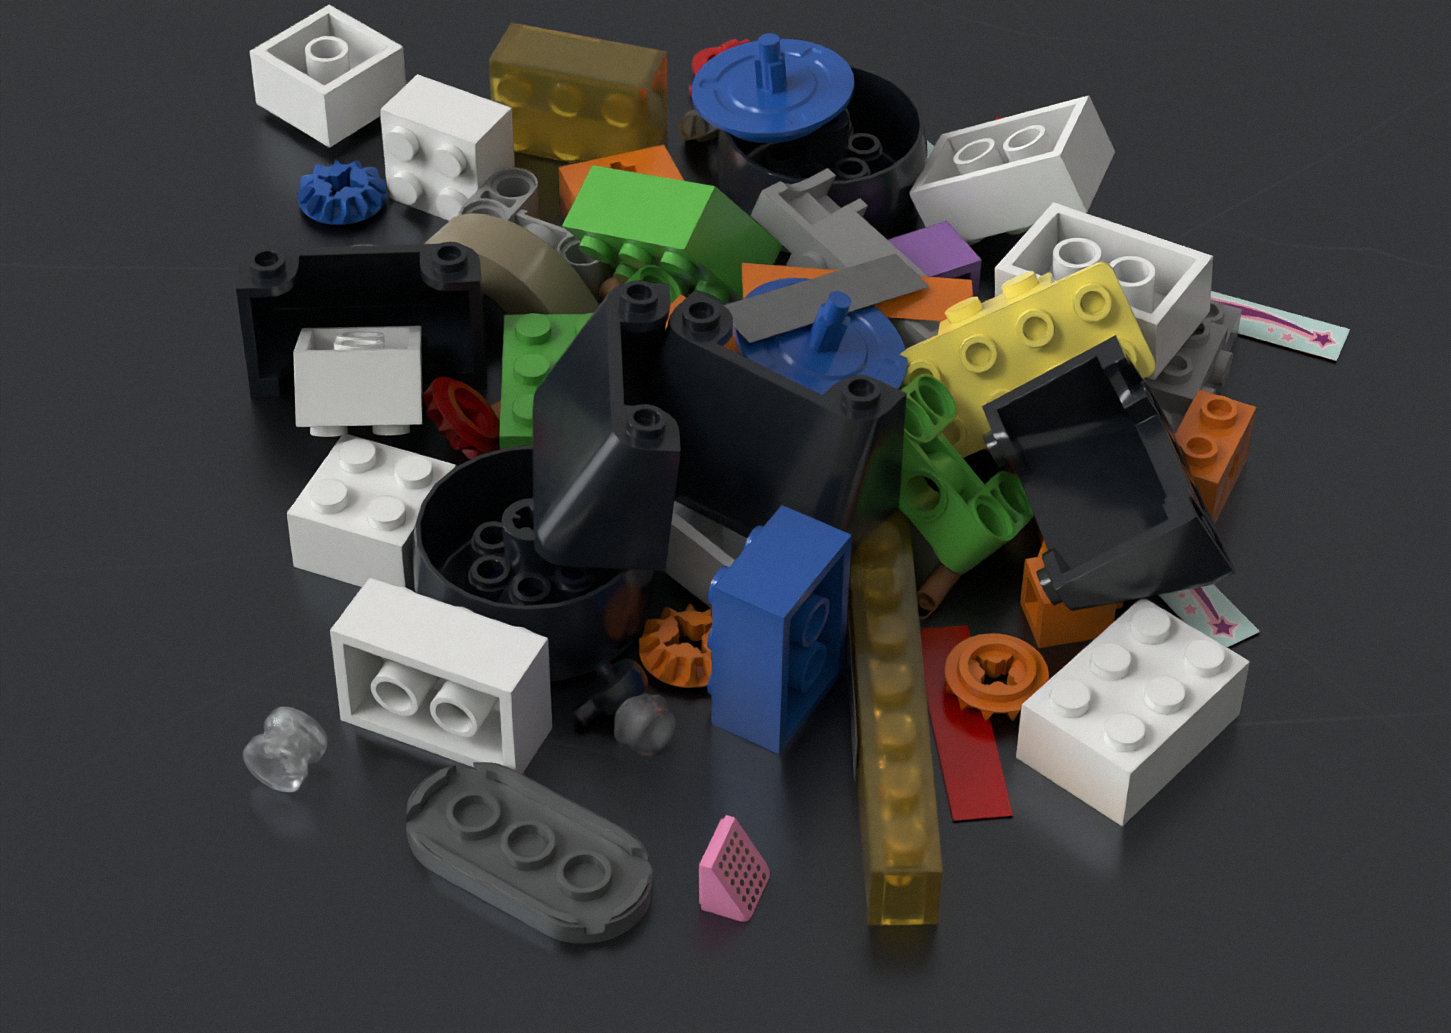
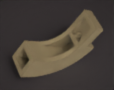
[424,214,599,315]

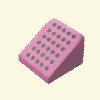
[699,815,770,922]

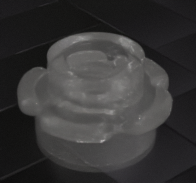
[614,693,675,756]

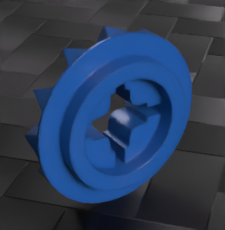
[297,159,387,225]

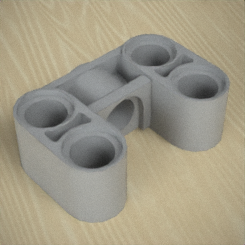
[459,168,616,305]

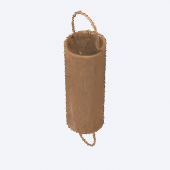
[914,562,963,619]

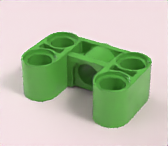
[899,374,1034,574]

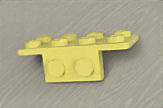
[899,262,1155,458]

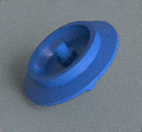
[691,33,854,143]
[734,278,907,395]

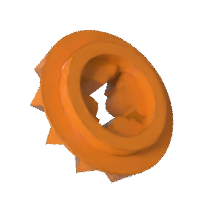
[639,601,712,688]
[944,633,1049,721]

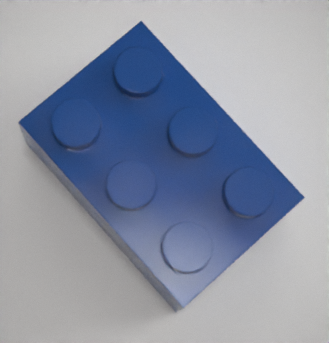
[707,505,852,755]

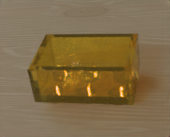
[489,23,667,164]

